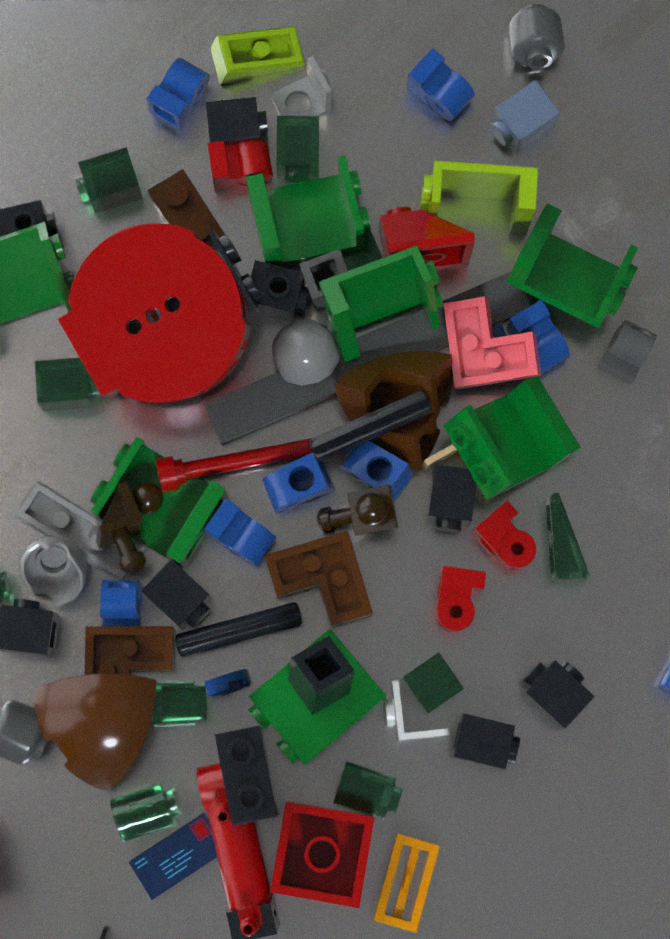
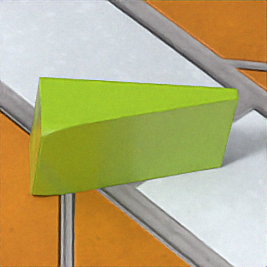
[211,26,305,84]

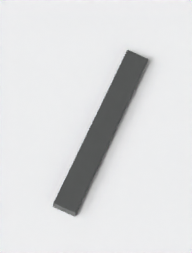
[204,272,531,445]

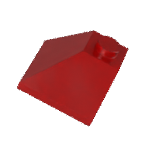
[379,207,475,269]

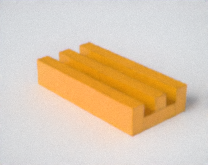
[373,833,440,933]

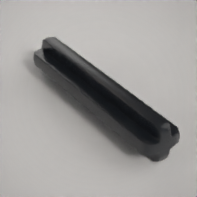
[309,391,432,462]
[175,602,302,657]

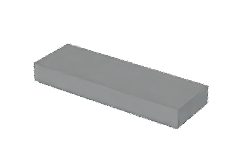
[13,480,147,580]

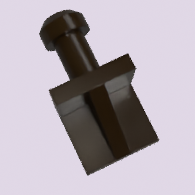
[96,481,164,573]
[317,485,399,536]

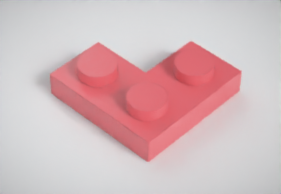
[443,296,542,389]

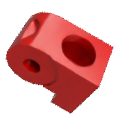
[207,140,273,191]
[471,500,537,570]
[435,566,487,632]

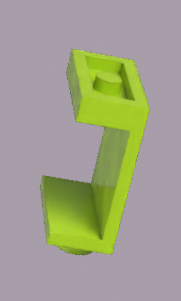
[420,160,538,234]

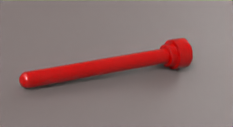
[155,438,312,493]

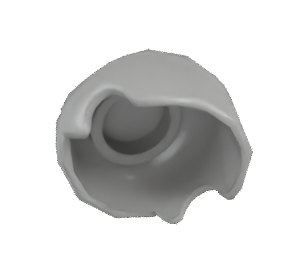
[272,319,339,386]
[21,536,87,606]

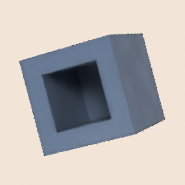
[491,80,560,154]

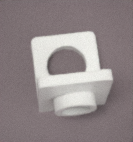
[384,680,449,741]

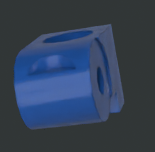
[407,48,475,121]
[146,57,210,130]
[506,300,570,374]
[340,441,414,502]
[262,453,336,512]
[204,498,276,567]
[100,580,143,626]

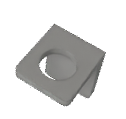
[272,56,335,130]

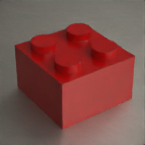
[270,801,375,908]

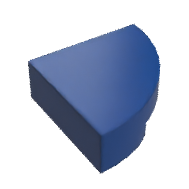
[204,669,252,699]

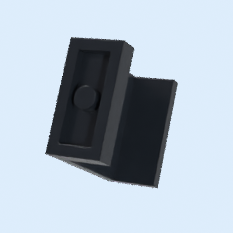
[214,725,279,826]

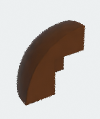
[334,351,452,471]
[34,674,157,791]

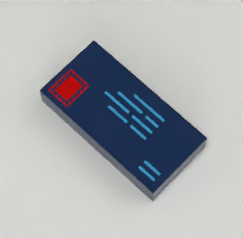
[129,813,217,900]

